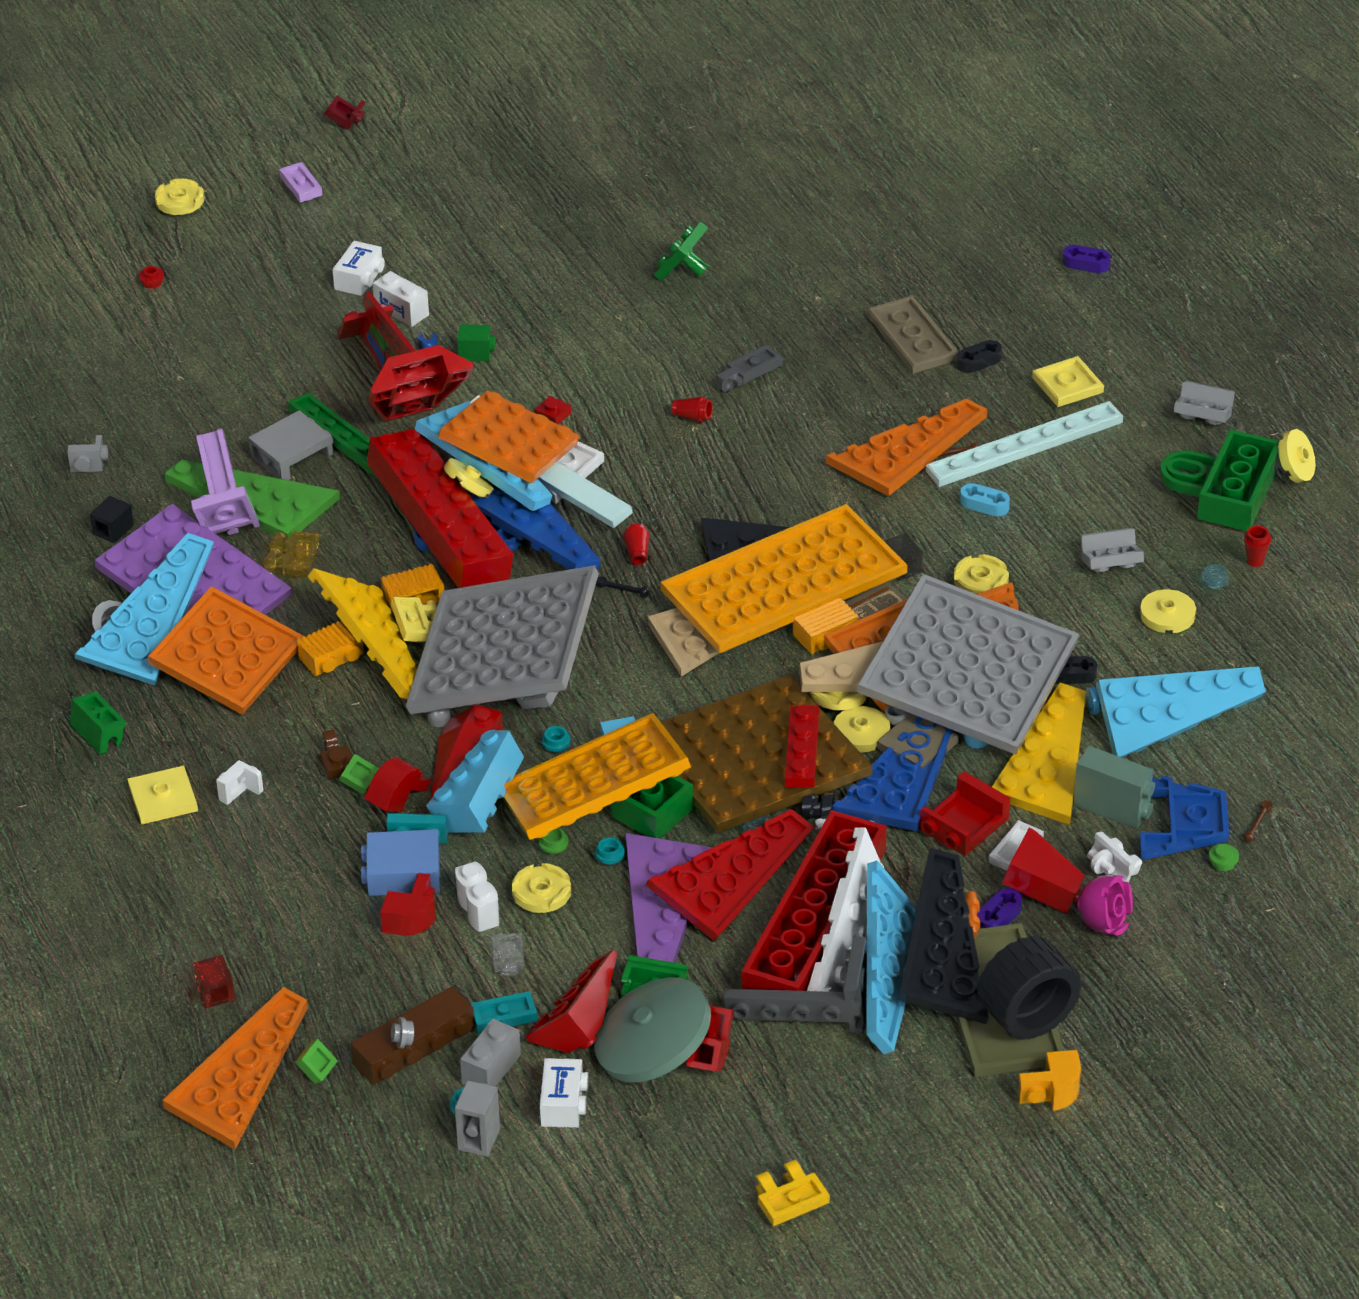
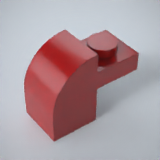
[364,757,431,812]
[380,873,436,936]
[686,1005,734,1072]

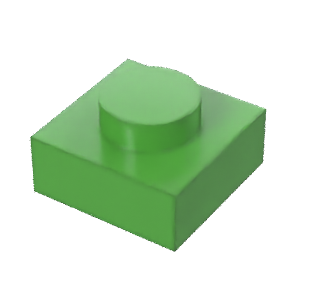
[339,754,379,795]
[295,1039,338,1084]

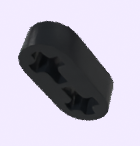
[957,340,1002,373]
[1055,656,1098,684]

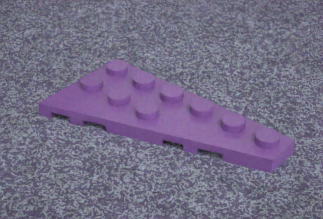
[626,833,711,963]

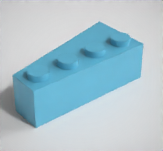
[426,730,524,833]

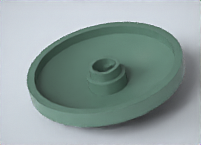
[594,977,711,1083]

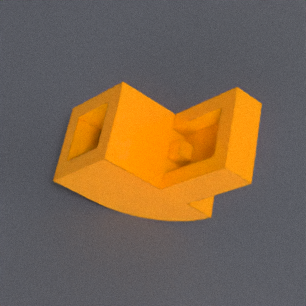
[1018,1050,1081,1111]

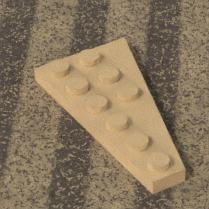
[648,608,719,676]

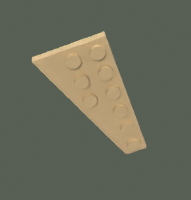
[799,641,883,692]

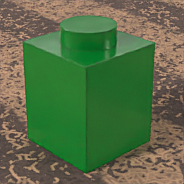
[457,325,496,361]

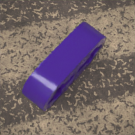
[1063,245,1111,273]
[977,888,1022,929]

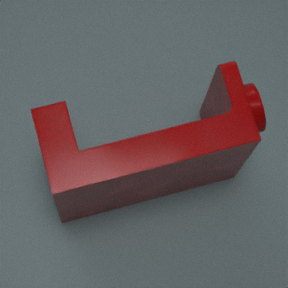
[919,771,1010,856]

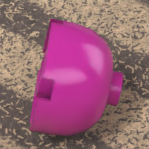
[1077,875,1133,936]

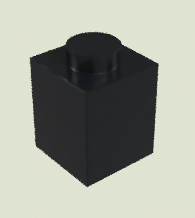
[90,496,134,543]

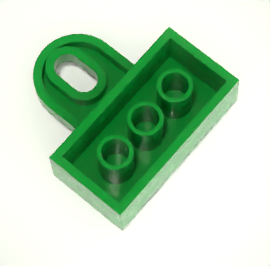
[1160,429,1280,531]

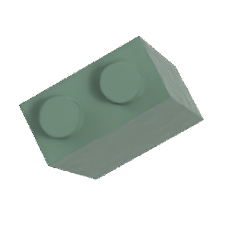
[1074,746,1155,829]

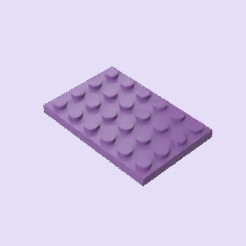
[95,504,292,615]

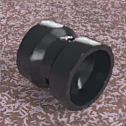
[802,792,835,819]

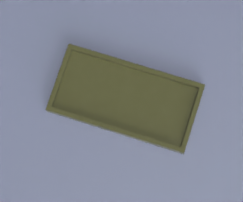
[956,923,1064,1077]

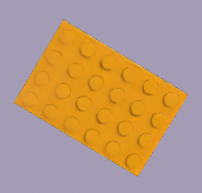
[503,713,691,840]

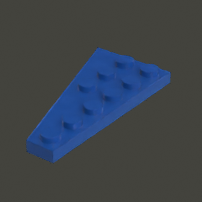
[465,483,600,569]
[832,716,954,831]

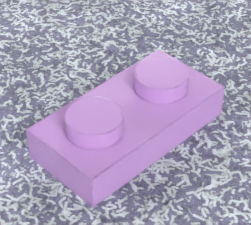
[279,162,322,202]

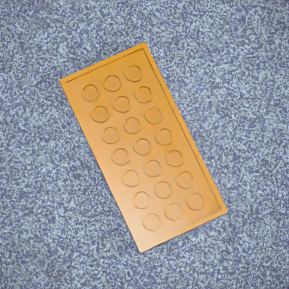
[660,504,907,654]

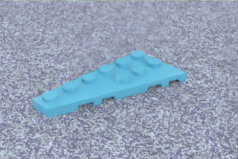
[414,401,552,511]
[867,860,916,1054]

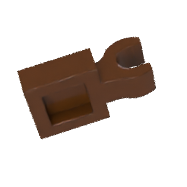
[320,729,352,780]

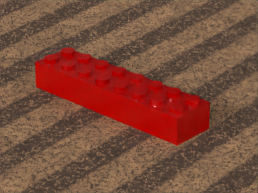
[367,429,513,588]
[742,810,887,991]

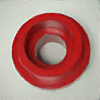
[139,266,164,289]

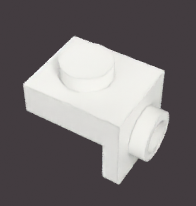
[216,760,263,805]

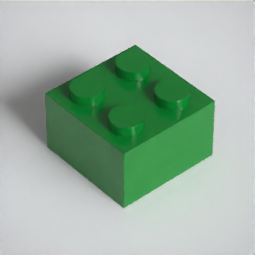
[611,776,693,839]

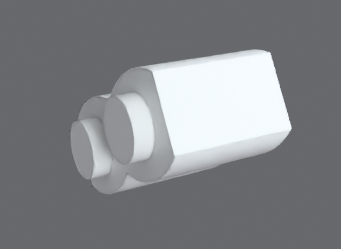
[455,861,499,932]

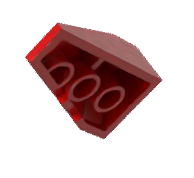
[431,705,503,799]
[525,949,617,1053]

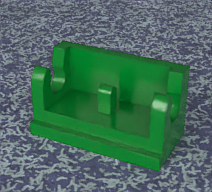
[69,691,126,755]
[621,955,688,998]

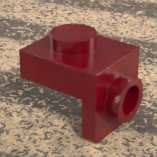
[324,96,366,130]

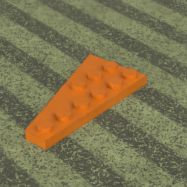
[826,398,987,496]

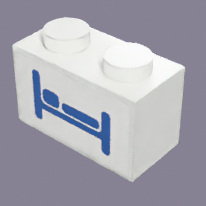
[333,241,385,296]
[373,271,429,327]
[540,1058,588,1127]

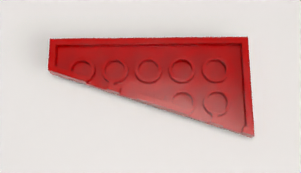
[645,809,814,941]

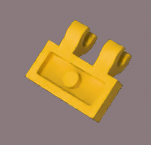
[755,1160,830,1227]

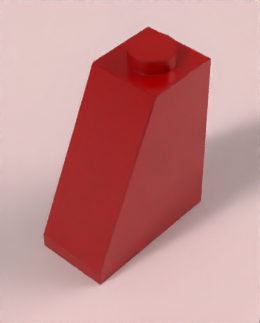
[1002,828,1085,914]

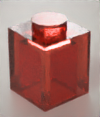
[193,955,235,1009]

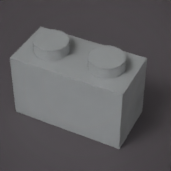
[460,1019,521,1087]
[455,1080,500,1157]

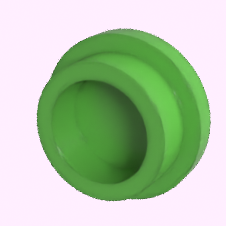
[539,827,568,854]
[1209,844,1239,871]

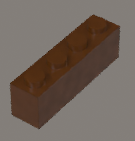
[351,986,475,1086]

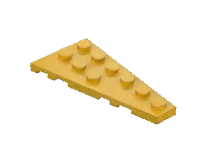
[308,568,417,700]
[992,683,1086,825]

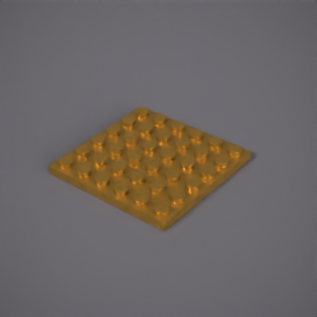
[661,675,873,833]

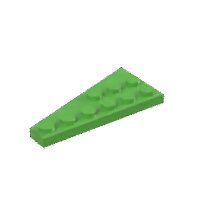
[165,459,340,542]

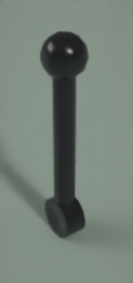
[596,577,650,597]

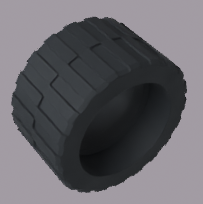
[977,936,1082,1040]

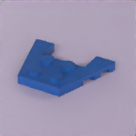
[1140,776,1229,860]

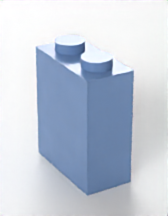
[361,829,440,896]

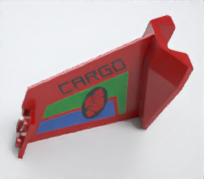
[337,292,474,422]

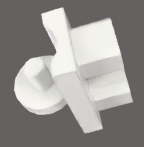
[1087,832,1142,882]

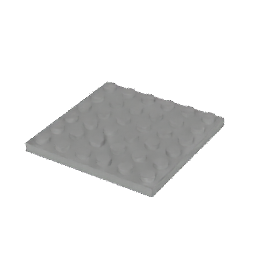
[406,565,599,714]
[857,574,1079,755]

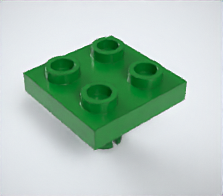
[654,221,709,281]

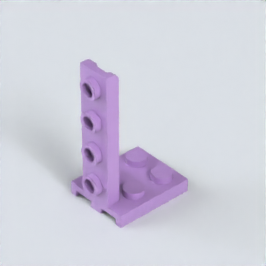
[191,428,260,535]

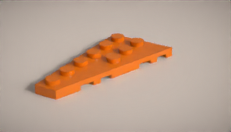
[162,987,308,1150]

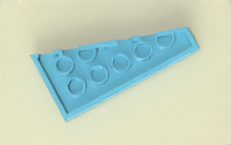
[75,533,214,686]
[1096,666,1266,758]

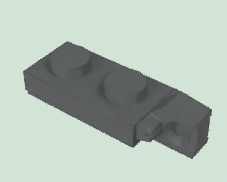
[716,345,783,392]

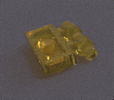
[263,531,321,578]

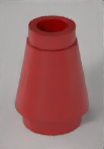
[672,396,713,422]
[623,524,650,565]
[1244,525,1272,567]

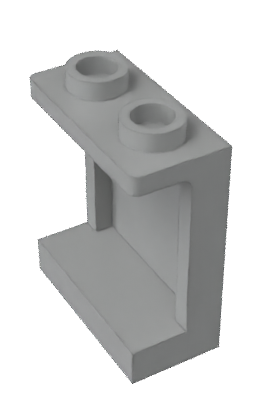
[248,410,333,480]

